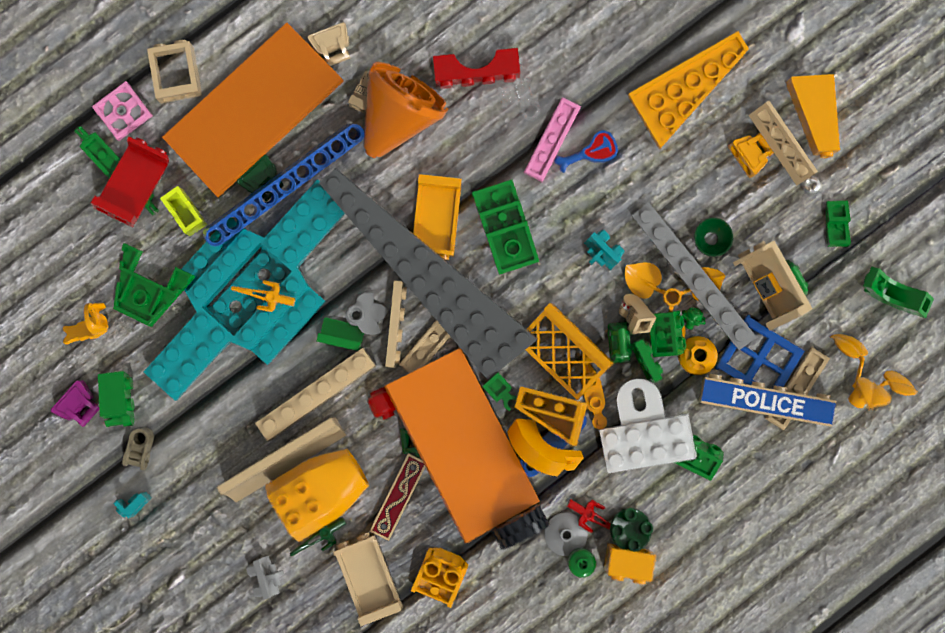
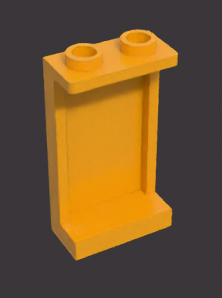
[413,174,462,261]

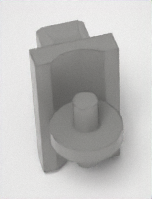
[246,555,284,599]

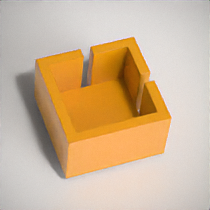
[603,543,656,585]

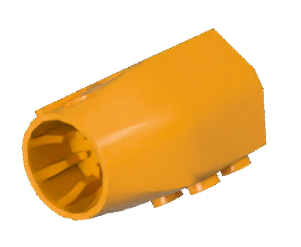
[265,449,369,542]

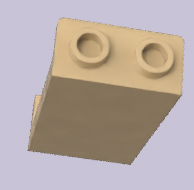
[733,240,813,331]
[333,532,403,626]

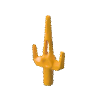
[231,280,296,312]

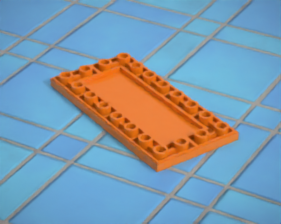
[162,22,344,198]
[384,348,540,543]

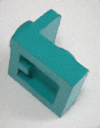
[113,492,152,518]

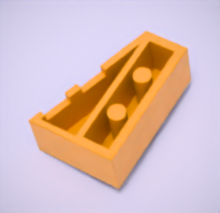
[515,386,587,446]

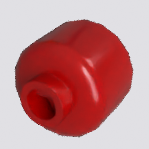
[367,387,396,420]

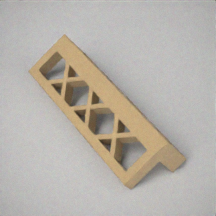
[748,101,818,186]

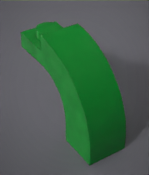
[863,266,934,318]

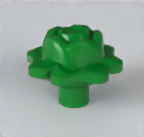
[681,307,706,330]

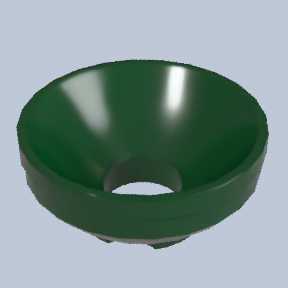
[694,218,733,257]

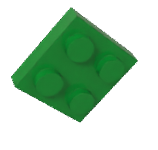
[631,339,663,383]

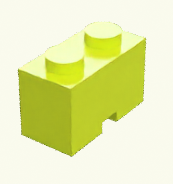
[160,186,208,236]

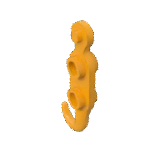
[581,355,607,430]

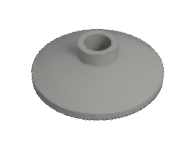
[544,512,588,556]

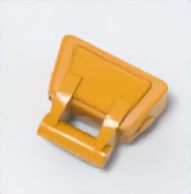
[728,133,774,178]

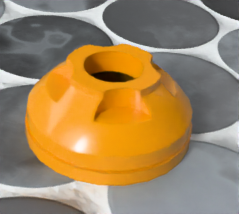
[678,336,718,375]

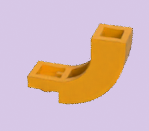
[507,419,584,476]

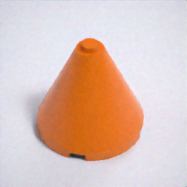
[363,62,448,158]

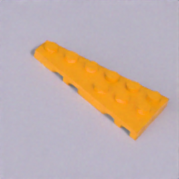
[627,31,749,150]

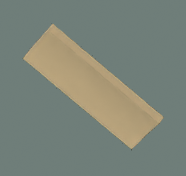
[217,417,347,502]

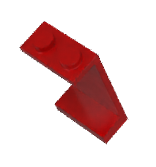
[91,136,170,228]

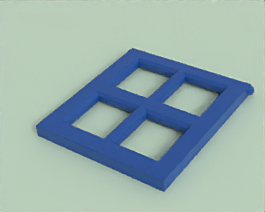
[715,315,805,389]

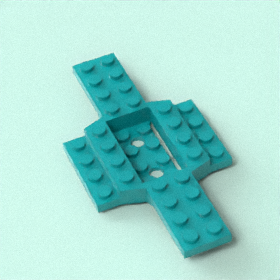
[144,179,345,401]

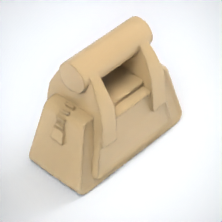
[308,22,351,66]

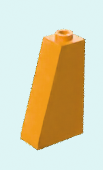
[786,74,840,158]

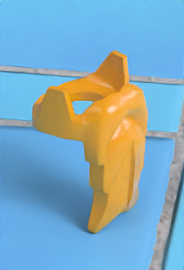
[63,303,108,345]

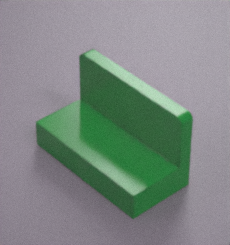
[316,318,364,351]

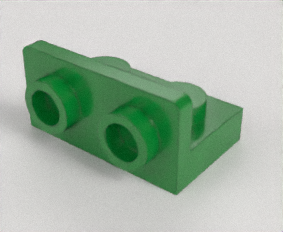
[650,311,686,357]
[673,434,724,481]

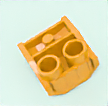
[411,548,469,608]

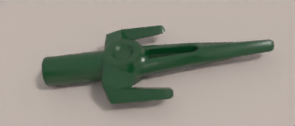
[290,517,347,556]

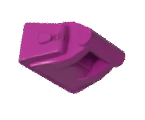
[51,380,99,427]

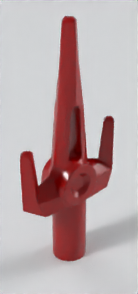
[566,499,611,533]

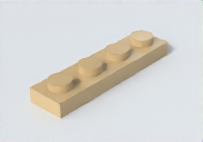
[385,281,407,368]

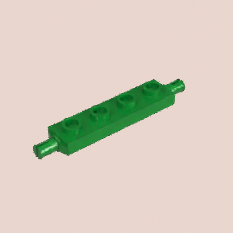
[75,126,159,216]

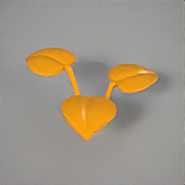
[625,262,725,339]
[830,334,918,409]

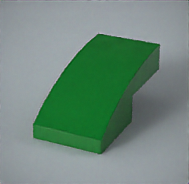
[825,201,851,247]

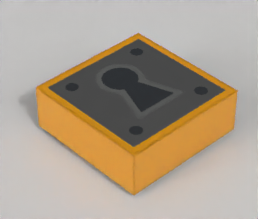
[753,272,783,301]

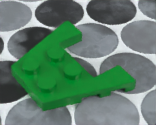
[113,243,195,327]

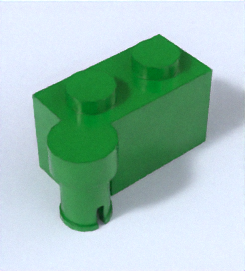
[98,371,135,427]

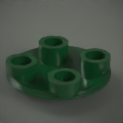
[610,508,653,552]

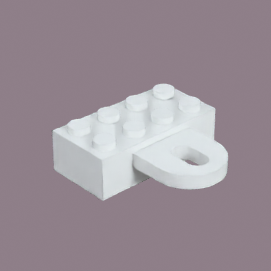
[600,379,697,473]

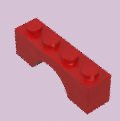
[433,48,520,89]

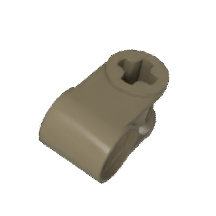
[122,427,154,471]

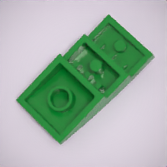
[472,179,540,275]

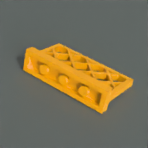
[525,303,614,400]

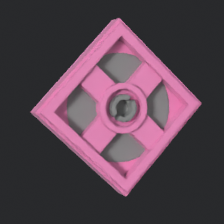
[92,81,153,141]

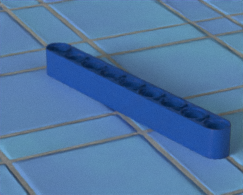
[203,124,364,246]

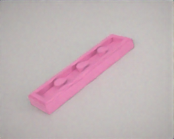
[524,97,581,183]

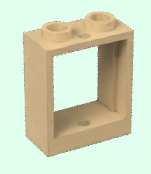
[147,40,202,103]

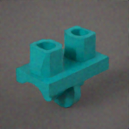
[584,230,625,271]

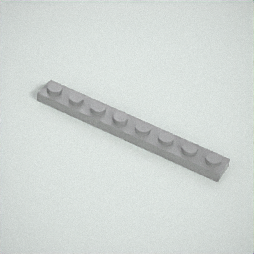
[632,202,756,350]

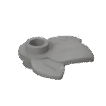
[345,293,388,335]

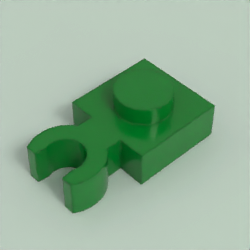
[482,372,517,411]

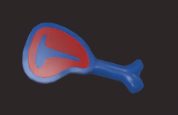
[554,130,618,173]

